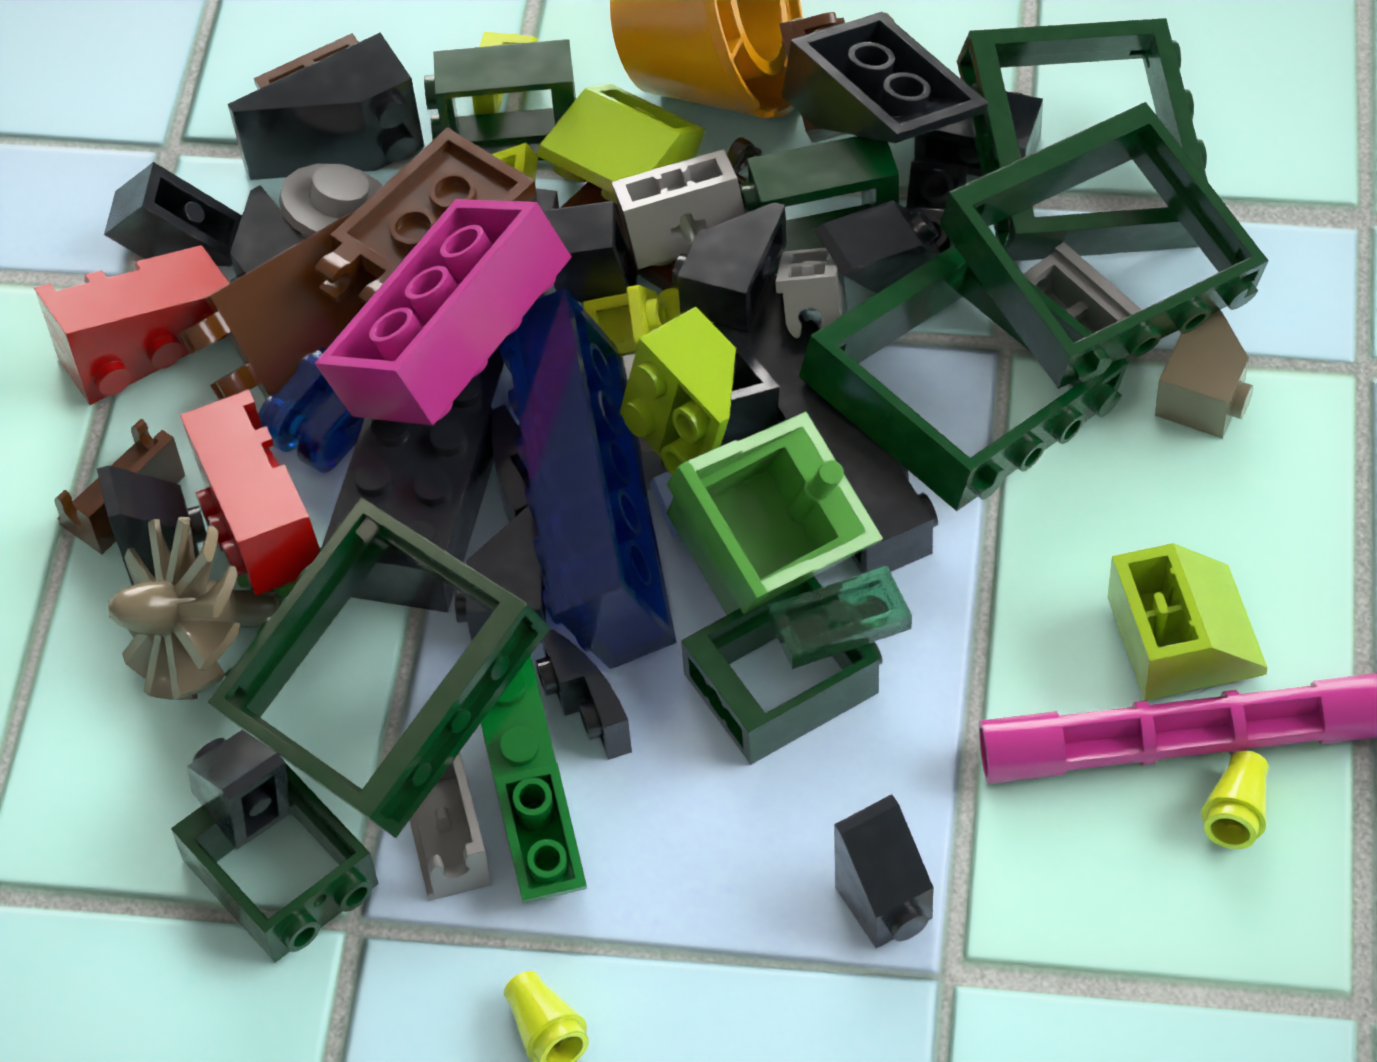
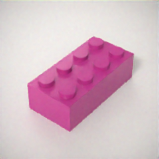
[315,199,571,426]

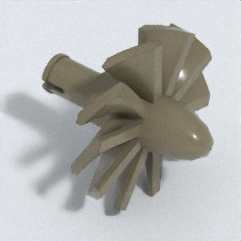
[108,517,281,700]

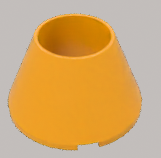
[610,0,803,119]

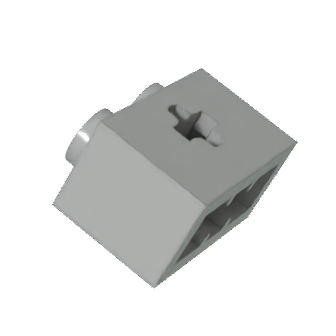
[612,149,745,269]

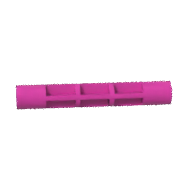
[979,673,1377,785]

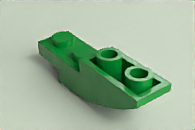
[481,656,587,904]

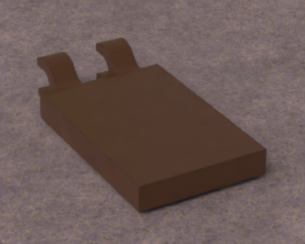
[315,127,537,304]
[179,209,378,400]

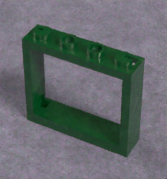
[956,18,1216,261]
[939,101,1269,389]
[799,246,1129,512]
[207,497,550,838]

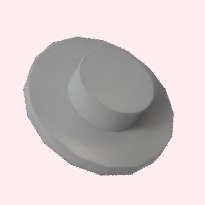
[279,164,383,237]

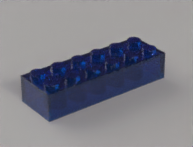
[500,288,677,669]

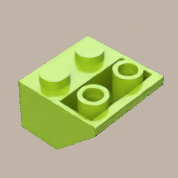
[536,84,706,204]
[619,307,736,475]
[1107,543,1268,701]

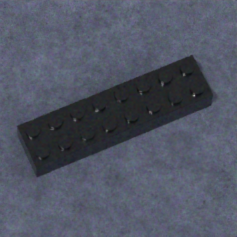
[321,188,559,613]

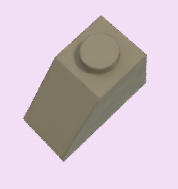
[1154,310,1254,439]

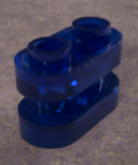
[258,347,364,473]

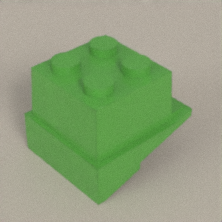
[666,412,883,615]

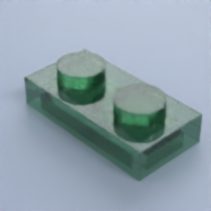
[768,566,912,669]

